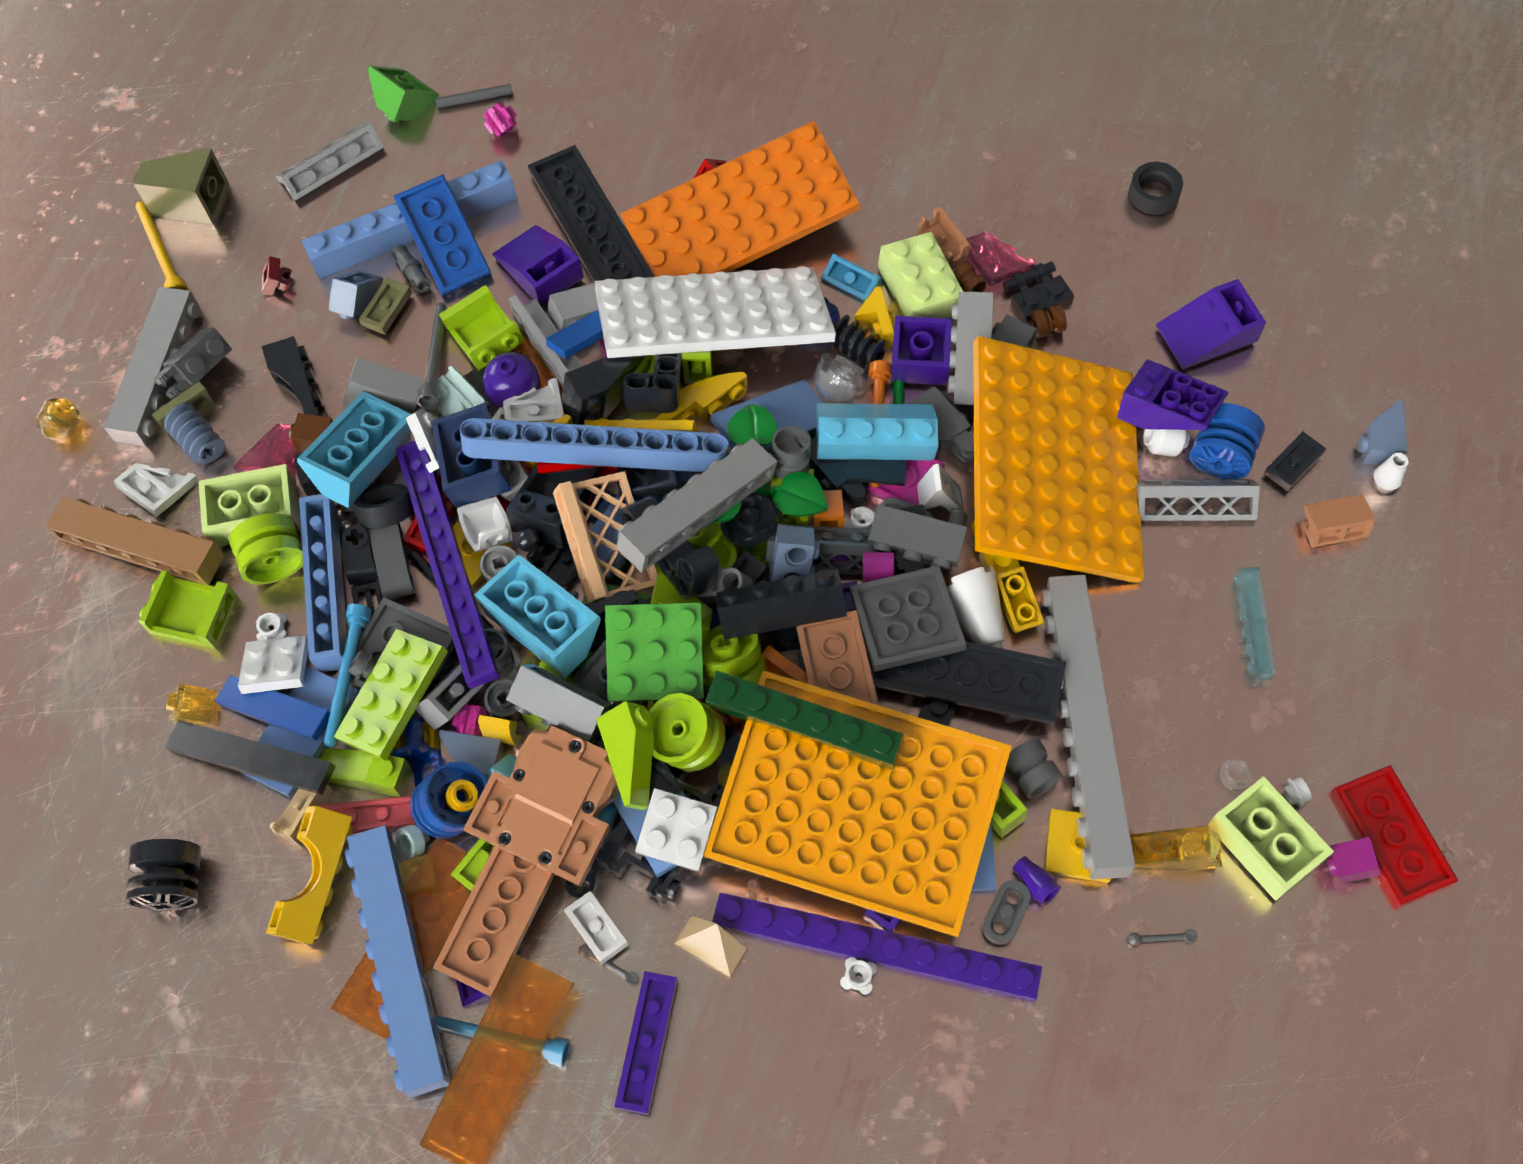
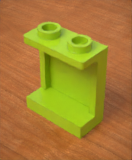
[439,285,525,371]
[139,570,238,649]

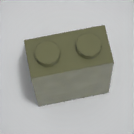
[133,148,229,225]

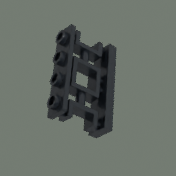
[596,763,725,905]

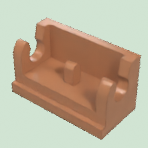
[916,206,970,270]
[1302,494,1375,548]

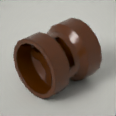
[953,262,988,292]
[1031,304,1067,338]

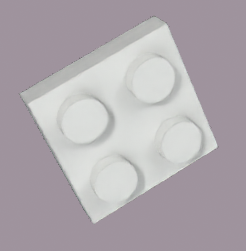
[238,635,308,694]
[635,788,717,872]

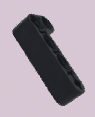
[623,353,682,413]
[622,495,719,599]

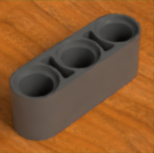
[368,522,416,600]

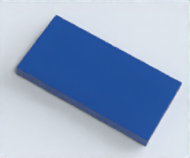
[393,174,492,297]

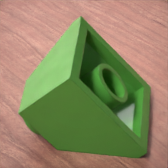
[368,65,439,122]

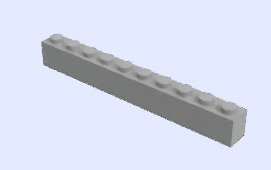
[1041,575,1135,880]

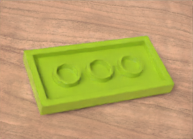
[334,629,448,761]

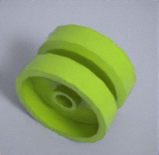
[229,513,303,585]
[702,625,767,695]
[648,693,725,772]

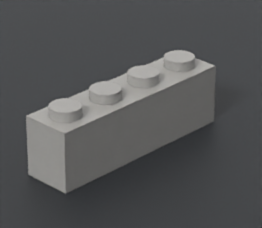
[948,292,993,405]

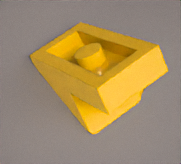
[854,286,894,349]

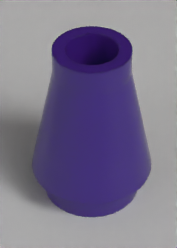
[1012,856,1061,905]

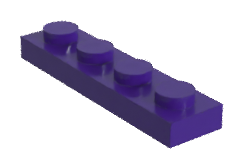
[614,971,678,1115]

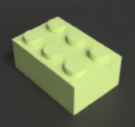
[877,232,963,319]
[198,464,301,547]
[1207,776,1334,901]

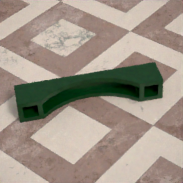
[705,670,904,771]

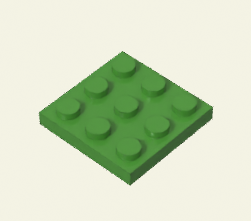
[605,603,704,701]

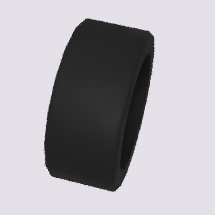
[1128,161,1183,215]
[354,483,414,529]

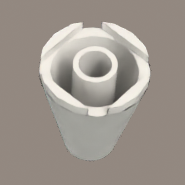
[947,566,1006,648]

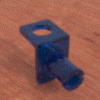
[392,718,443,787]

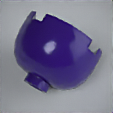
[483,352,541,408]

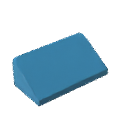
[821,253,884,301]

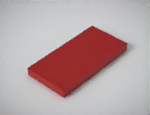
[1331,765,1459,908]

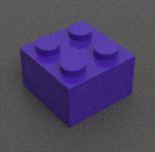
[891,316,952,385]

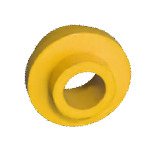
[446,779,478,812]

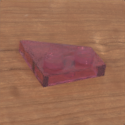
[966,231,1036,286]
[234,423,298,473]

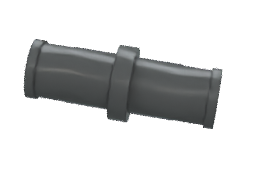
[391,244,432,293]

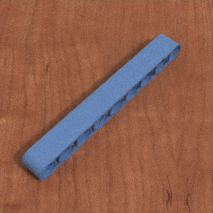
[460,418,729,472]

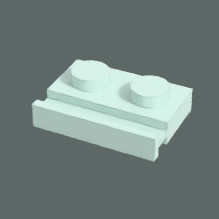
[436,366,490,416]

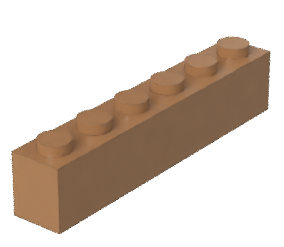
[45,497,224,586]

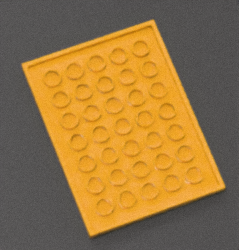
[973,336,1144,583]
[703,671,1012,937]

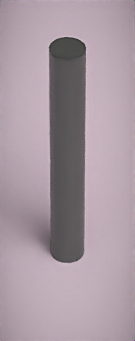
[435,84,513,109]

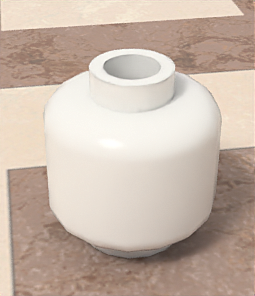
[1143,429,1190,457]

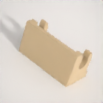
[269,784,333,846]

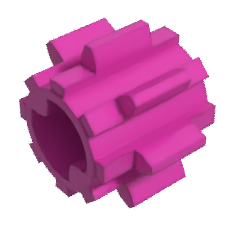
[483,102,518,137]
[451,704,490,737]

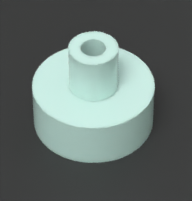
[396,825,430,859]

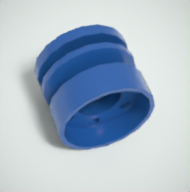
[1189,403,1265,480]
[410,762,487,839]

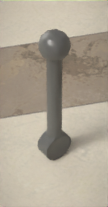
[1128,929,1198,946]
[578,944,639,986]

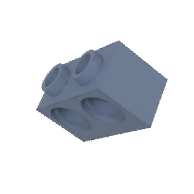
[769,525,820,582]

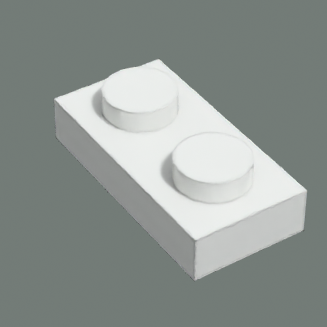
[564,891,628,965]

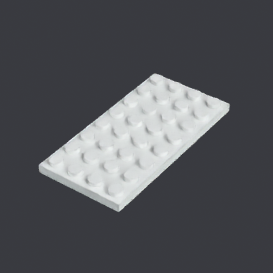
[595,266,836,358]

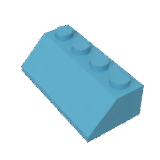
[297,391,412,508]
[816,403,939,460]
[474,555,601,679]

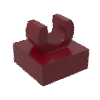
[261,256,292,296]

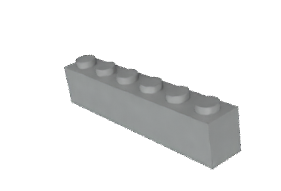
[104,287,200,446]
[617,438,778,573]

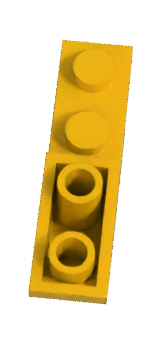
[656,372,748,422]
[971,522,1044,633]

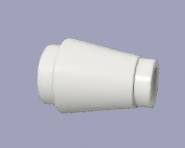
[1374,453,1409,491]

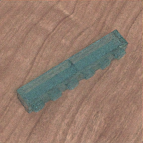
[1234,567,1276,680]

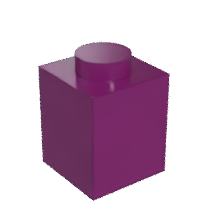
[1327,837,1382,884]

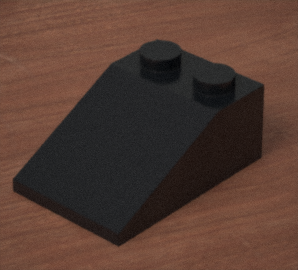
[562,356,642,425]

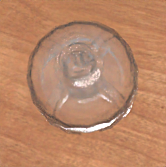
[814,353,872,404]

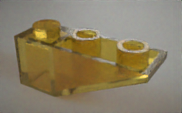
[1130,825,1222,871]

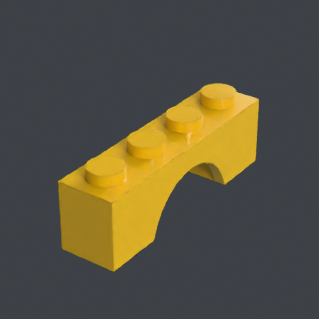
[266,806,353,944]

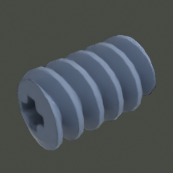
[164,403,225,465]

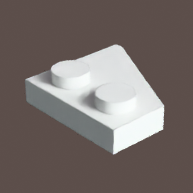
[503,378,564,423]
[406,408,439,473]
[113,463,198,517]

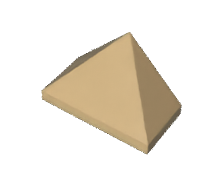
[674,915,747,978]

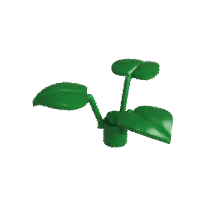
[712,404,828,523]

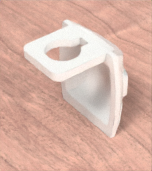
[457,497,513,552]

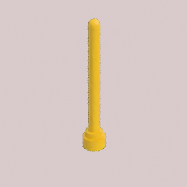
[136,201,189,290]

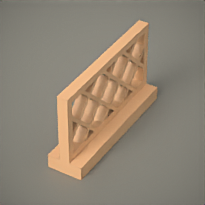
[553,471,657,603]

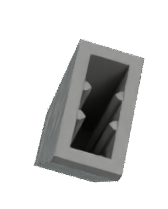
[341,357,424,414]

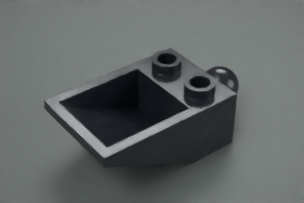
[506,465,601,552]

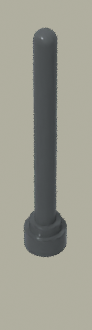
[416,302,447,410]

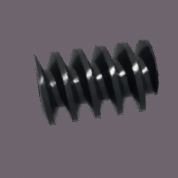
[826,315,886,372]

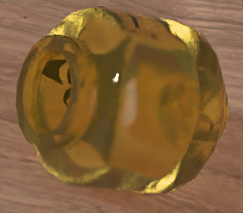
[36,398,80,440]

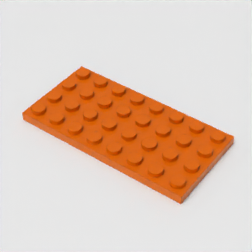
[620,121,861,277]

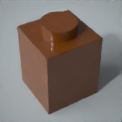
[289,413,333,453]

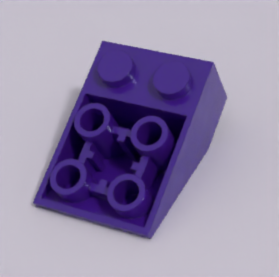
[492,225,584,306]
[1156,279,1266,369]
[1117,359,1229,430]

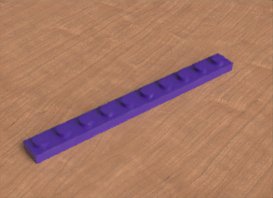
[396,440,500,689]
[712,893,1042,1002]

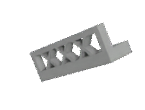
[275,123,384,200]
[508,295,583,389]
[1136,479,1260,521]

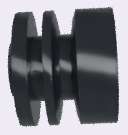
[126,839,201,911]

